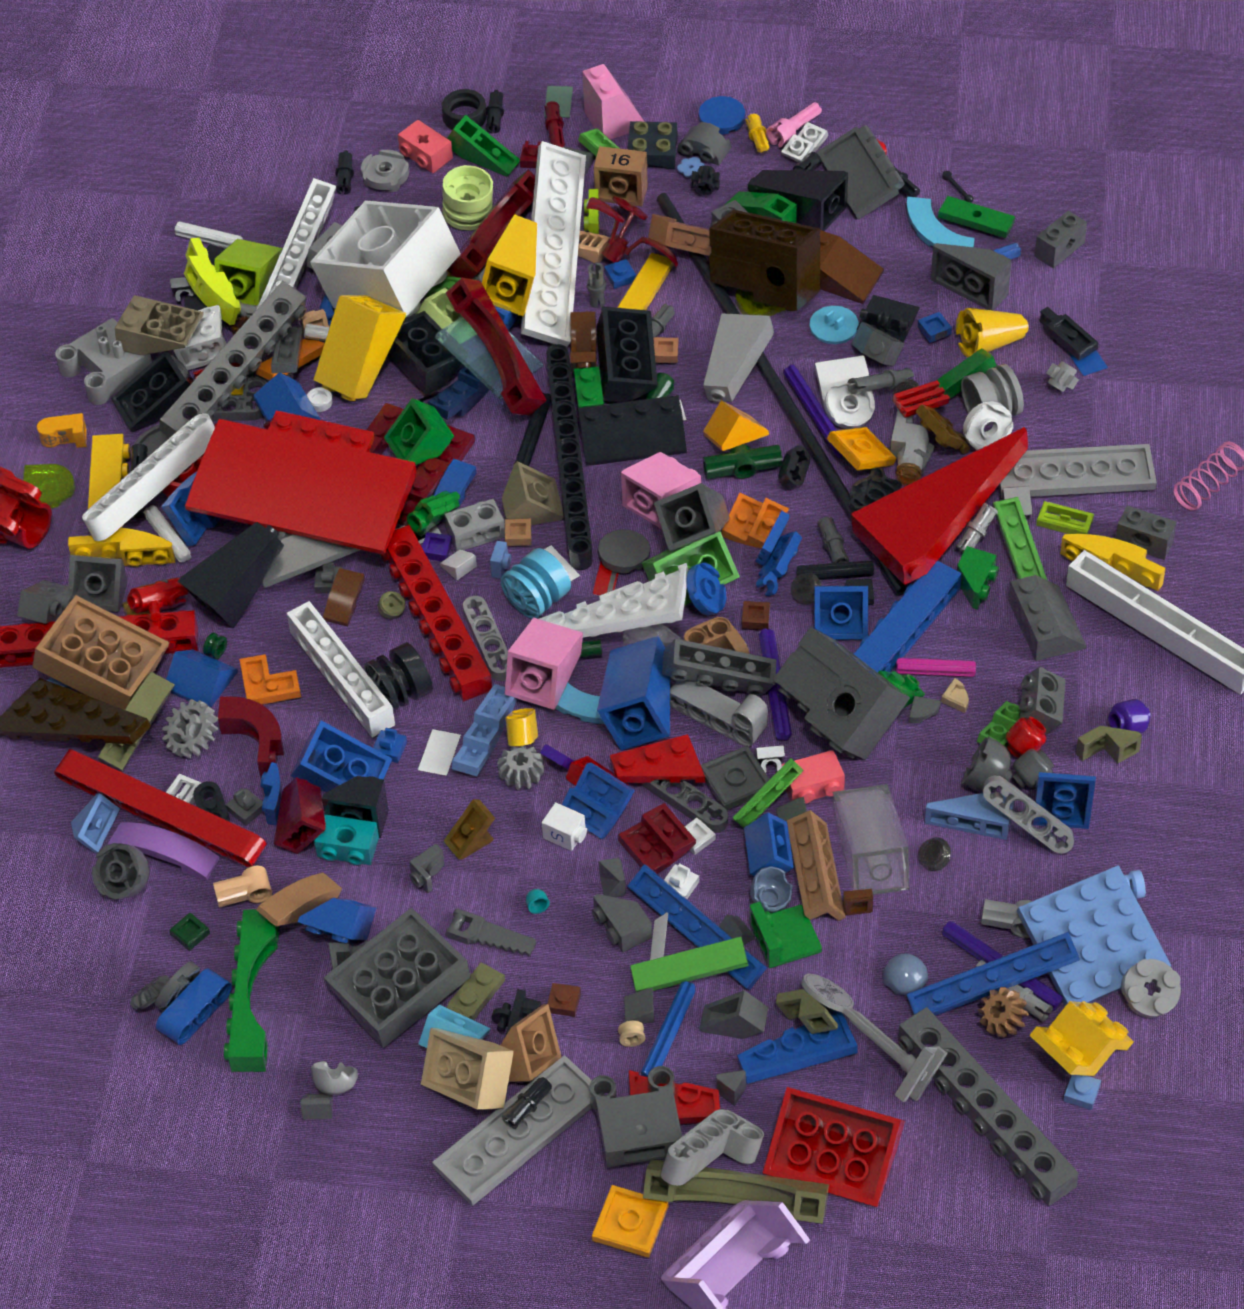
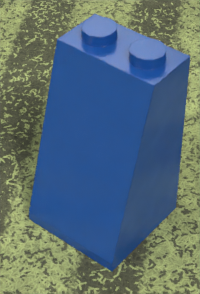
[597,636,670,750]

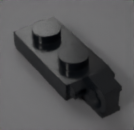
[1039,307,1099,360]

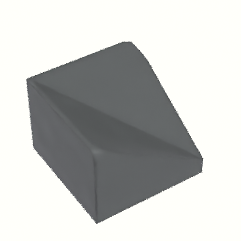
[599,857,626,898]

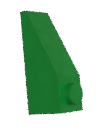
[447,115,520,177]

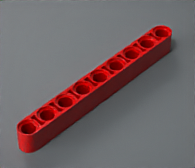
[54,749,267,868]

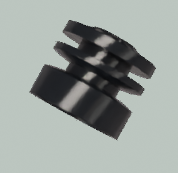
[364,642,433,712]

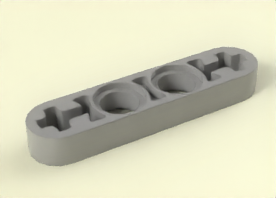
[463,596,508,681]
[983,775,1074,854]

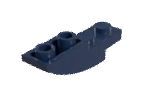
[428,351,500,420]

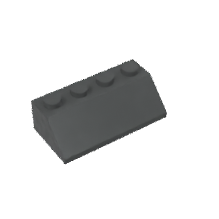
[261,530,360,588]

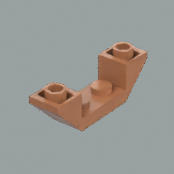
[648,214,711,256]

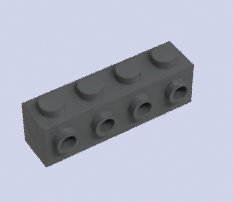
[662,639,776,696]

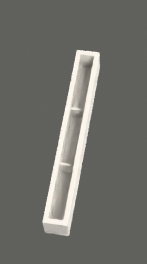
[1066,550,1244,695]

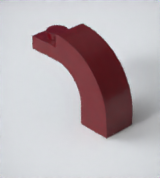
[218,696,284,778]

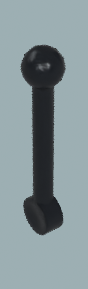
[942,171,974,203]

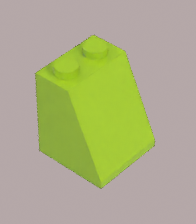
[214,239,283,305]

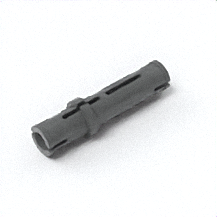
[847,368,914,394]

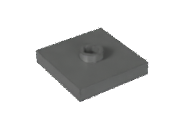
[701,745,769,810]

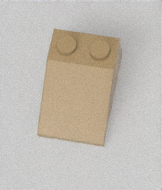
[421,1028,514,1109]

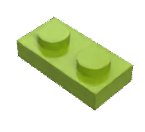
[584,189,599,234]

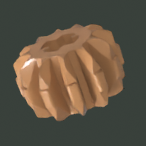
[977,987,1029,1038]

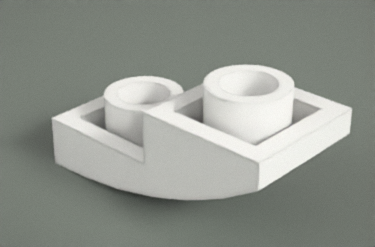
[781,122,828,163]

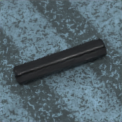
[796,561,874,581]

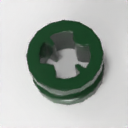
[203,632,227,659]

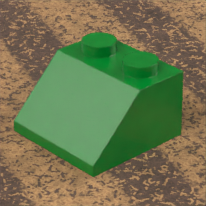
[384,398,454,465]

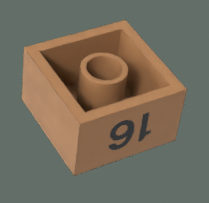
[594,146,648,206]

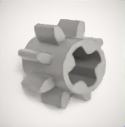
[1046,361,1079,392]

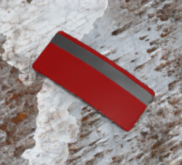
[593,561,619,595]

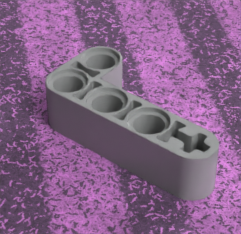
[670,680,768,747]
[661,1109,764,1186]

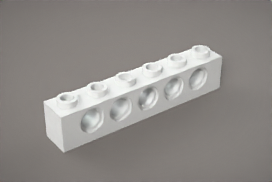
[287,601,395,738]

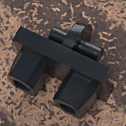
[491,989,541,1035]

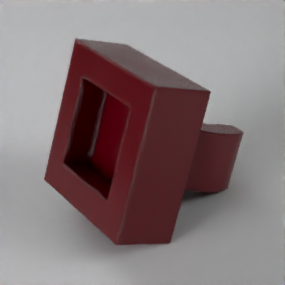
[520,141,541,169]

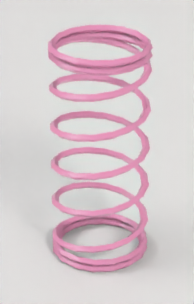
[1174,441,1244,511]

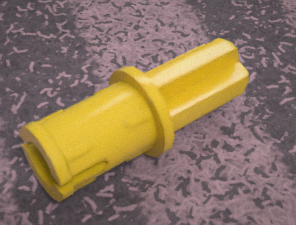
[745,114,770,153]

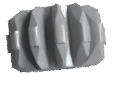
[497,745,544,790]

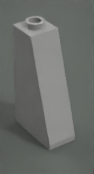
[703,314,774,402]

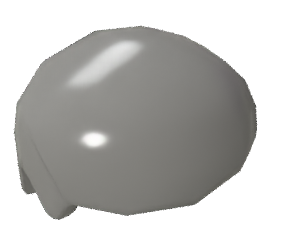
[311,1061,358,1095]

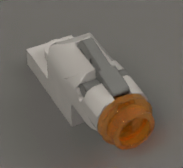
[891,405,934,486]

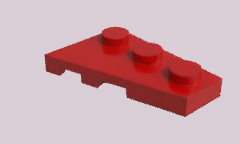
[629,1070,720,1124]

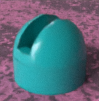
[525,889,550,914]

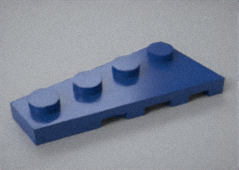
[737,1008,858,1084]

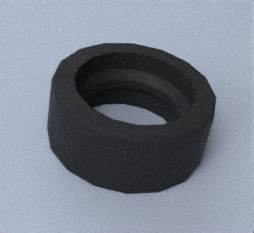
[442,89,487,130]

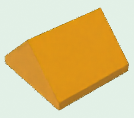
[703,400,769,451]

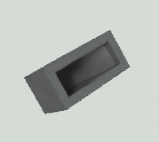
[851,322,905,366]
[699,990,769,1039]

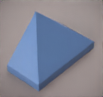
[71,793,120,853]

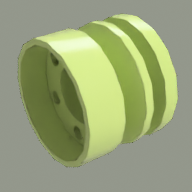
[443,165,493,231]

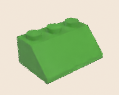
[642,531,740,605]

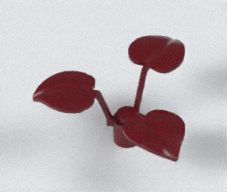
[586,196,678,268]

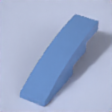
[452,684,517,776]

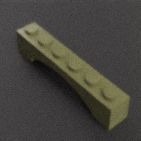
[643,1160,829,1224]

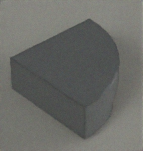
[909,696,941,723]

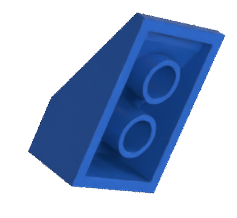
[290,720,392,792]
[1033,772,1096,829]

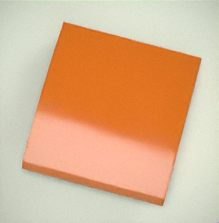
[721,492,789,548]

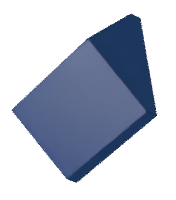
[253,372,320,421]
[814,586,868,639]
[166,649,238,707]

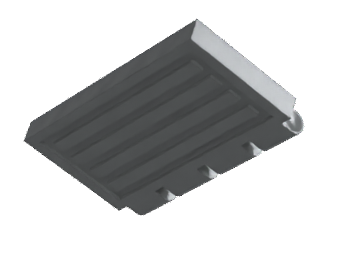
[817,125,904,220]

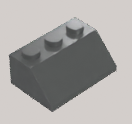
[1008,575,1086,661]

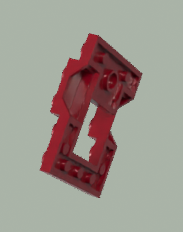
[367,403,475,526]

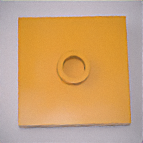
[827,427,897,470]
[592,1185,669,1258]

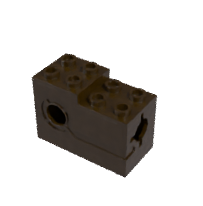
[709,209,820,311]

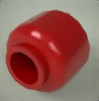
[1006,717,1046,758]

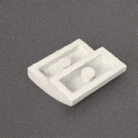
[815,356,873,413]

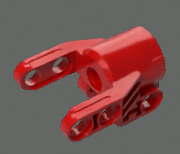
[0,467,52,549]

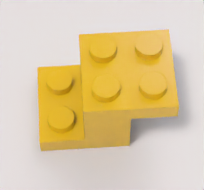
[1029,1001,1134,1076]

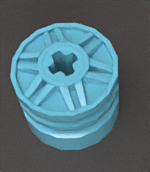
[500,548,571,619]

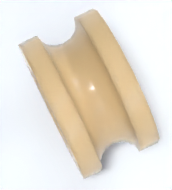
[618,1021,645,1047]

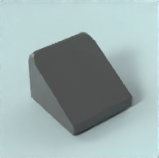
[624,988,654,1023]

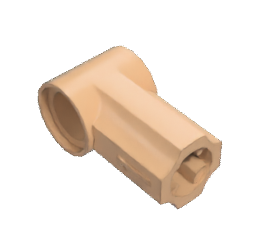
[213,866,272,907]

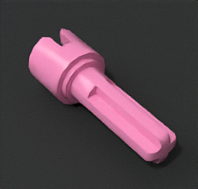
[766,102,822,148]

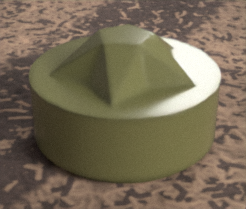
[377,591,405,619]

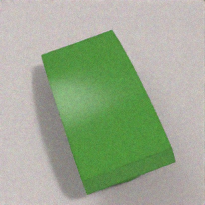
[977,701,1020,747]

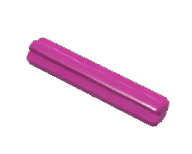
[896,658,976,677]

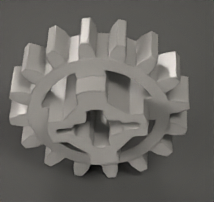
[162,699,218,759]

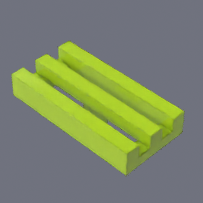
[1036,501,1094,534]

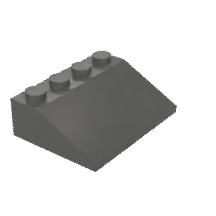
[323,907,471,1048]

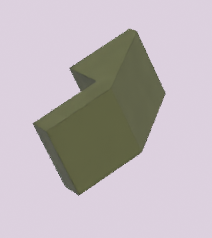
[1076,726,1142,764]
[776,989,838,1034]

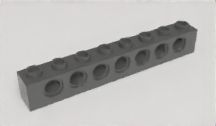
[159,280,307,438]
[898,1007,1079,1206]

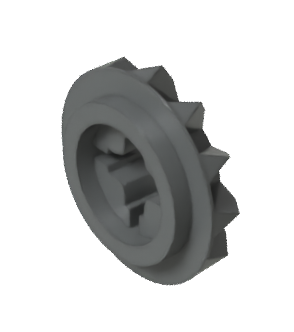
[130,975,170,1009]

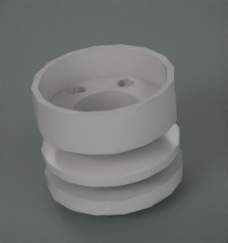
[961,364,1024,426]

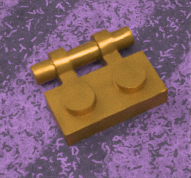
[915,404,970,454]

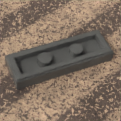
[271,327,304,373]

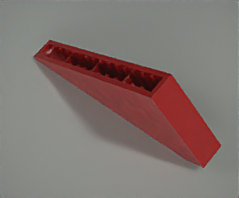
[851,427,1028,585]

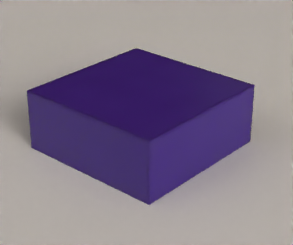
[422,532,452,562]
[540,744,575,770]

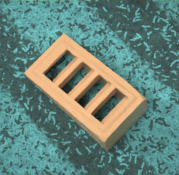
[578,231,609,263]

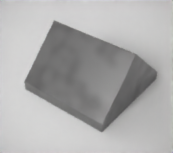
[68,555,128,612]

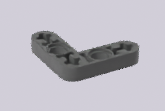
[199,359,269,421]

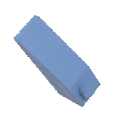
[925,793,1015,840]

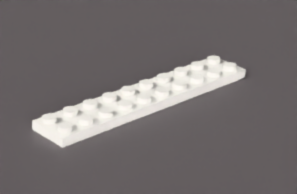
[521,141,586,347]

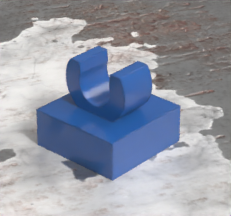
[373,728,407,763]

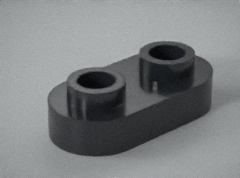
[193,781,230,822]

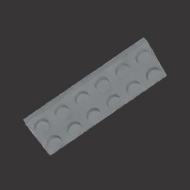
[999,444,1157,498]
[432,1055,604,1206]

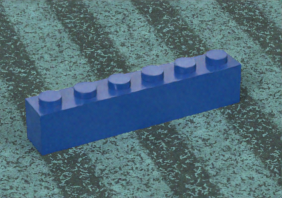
[852,561,962,672]

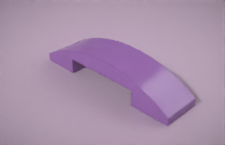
[108,822,219,881]

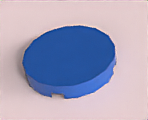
[699,96,746,135]
[686,563,727,616]

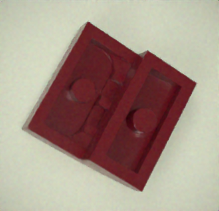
[618,803,696,874]

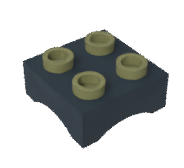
[628,121,678,169]

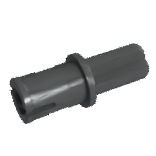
[651,304,675,340]

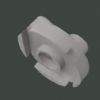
[361,150,409,192]
[1121,959,1181,1018]

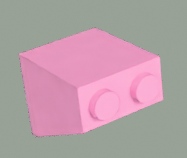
[582,64,645,140]
[621,452,701,529]
[505,618,583,710]

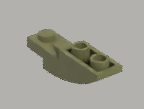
[98,672,175,772]

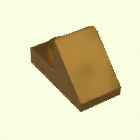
[444,799,495,860]

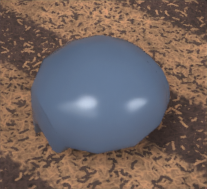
[750,866,792,913]
[882,953,928,996]

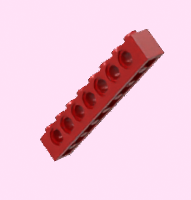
[380,525,492,702]
[0,610,198,668]

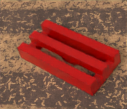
[892,380,950,418]

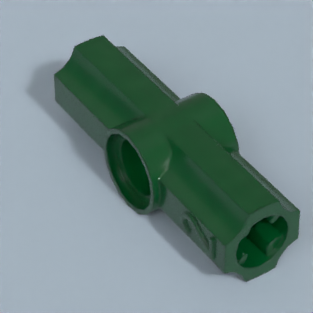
[703,445,783,479]

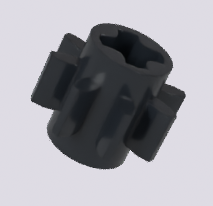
[691,165,720,195]

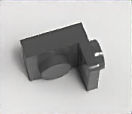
[409,844,445,894]

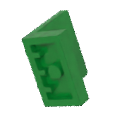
[749,902,822,969]

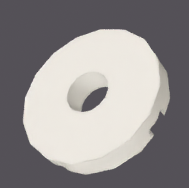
[824,380,875,429]
[963,401,1013,450]

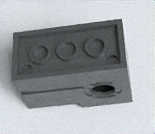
[773,627,910,760]

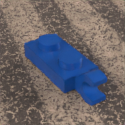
[756,531,802,596]

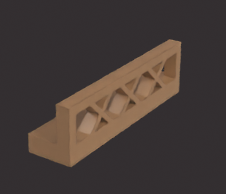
[787,810,846,921]

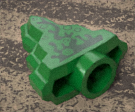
[407,491,460,537]

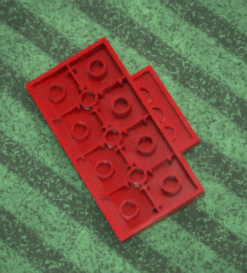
[185,410,416,555]

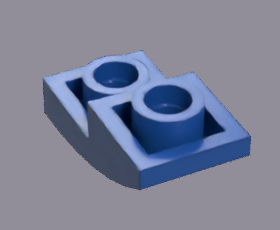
[260,762,282,826]

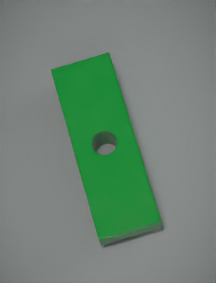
[938,196,1015,238]

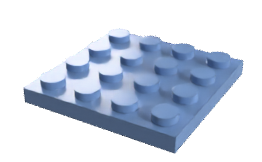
[1016,865,1171,1006]

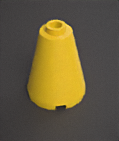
[956,308,1028,358]

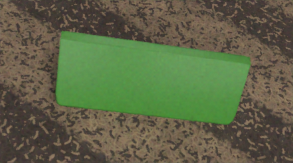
[733,758,803,828]

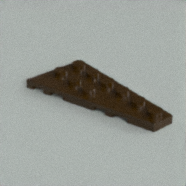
[0,678,151,744]

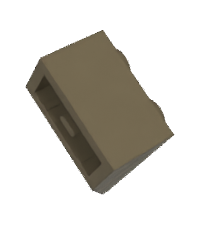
[115,295,204,355]

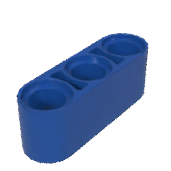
[156,968,232,1045]

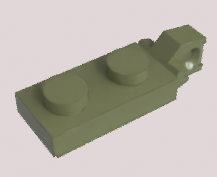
[446,962,505,1020]

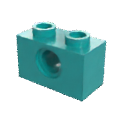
[314,815,379,865]

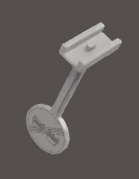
[801,974,947,1102]

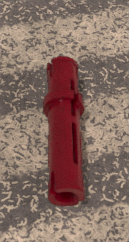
[544,101,565,148]

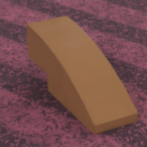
[257,873,342,926]

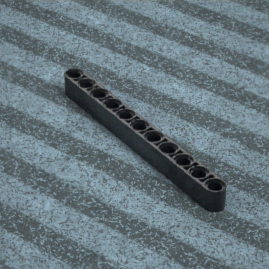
[546,344,593,570]

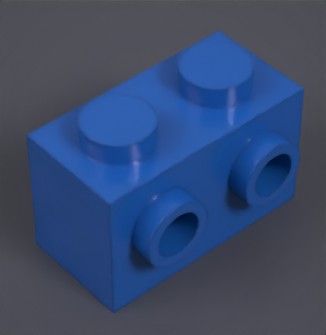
[744,812,794,876]

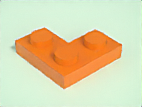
[239,654,301,704]

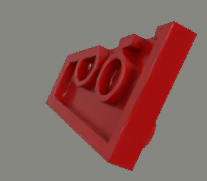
[610,734,705,783]

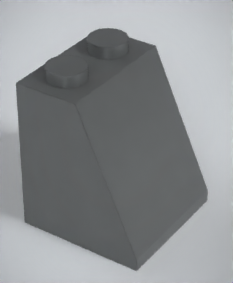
[654,483,730,552]

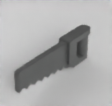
[445,909,536,957]

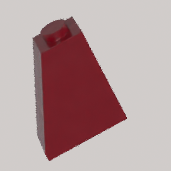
[273,777,326,854]

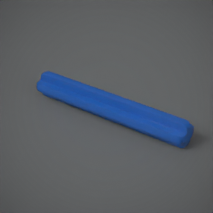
[641,981,696,1077]

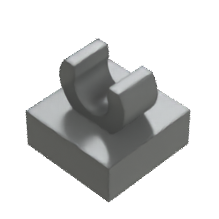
[170,277,195,304]
[314,562,343,593]
[226,788,263,826]

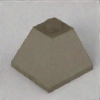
[502,461,564,525]

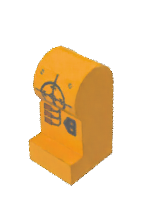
[37,413,87,448]

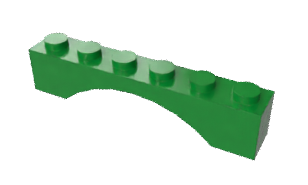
[224,909,280,1072]

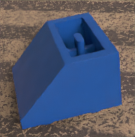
[298,898,377,944]

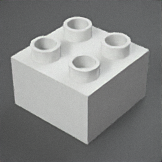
[310,200,461,318]

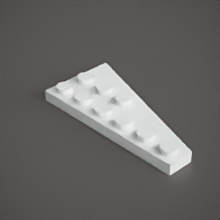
[529,563,689,637]

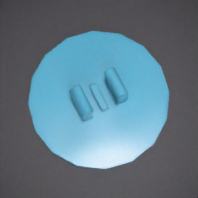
[809,306,859,344]

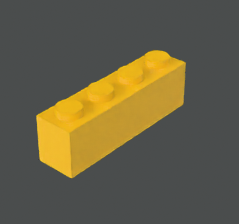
[88,434,131,528]

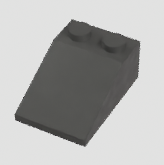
[931,243,1012,310]

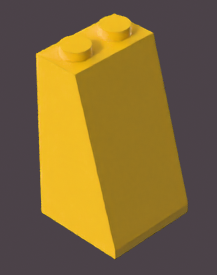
[482,215,537,317]
[314,295,406,401]

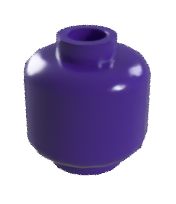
[1108,699,1151,733]

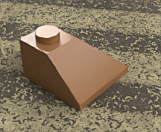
[501,1004,561,1081]

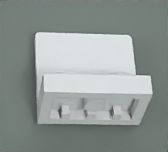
[174,305,227,370]

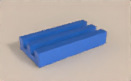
[755,511,790,566]

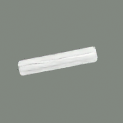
[175,221,243,247]
[144,505,191,563]

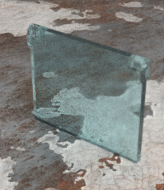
[435,316,544,399]

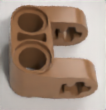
[684,617,750,654]

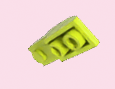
[184,238,241,325]

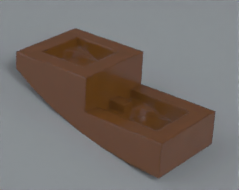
[323,568,365,627]

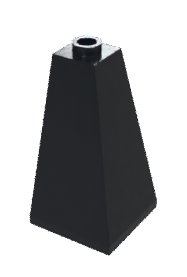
[747,170,848,231]
[178,522,284,628]

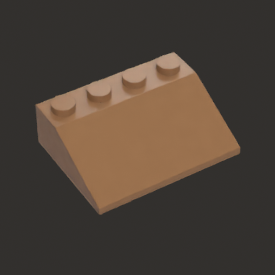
[33,595,169,710]

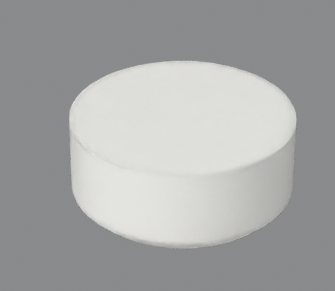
[307,387,333,412]

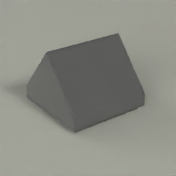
[719,914,755,945]
[716,1070,746,1106]
[300,1093,333,1120]

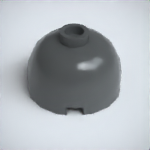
[961,736,1013,792]
[92,843,150,899]

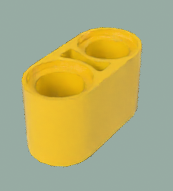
[505,708,538,746]

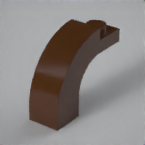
[570,311,597,372]

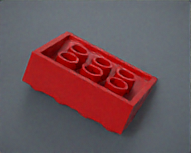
[763,1087,905,1207]

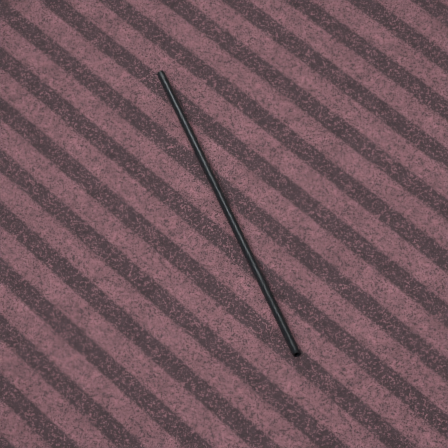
[657,193,907,596]

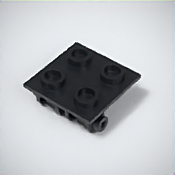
[857,295,920,343]

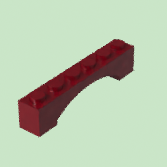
[447,169,536,279]
[446,278,547,416]

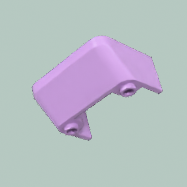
[661,1200,810,1309]

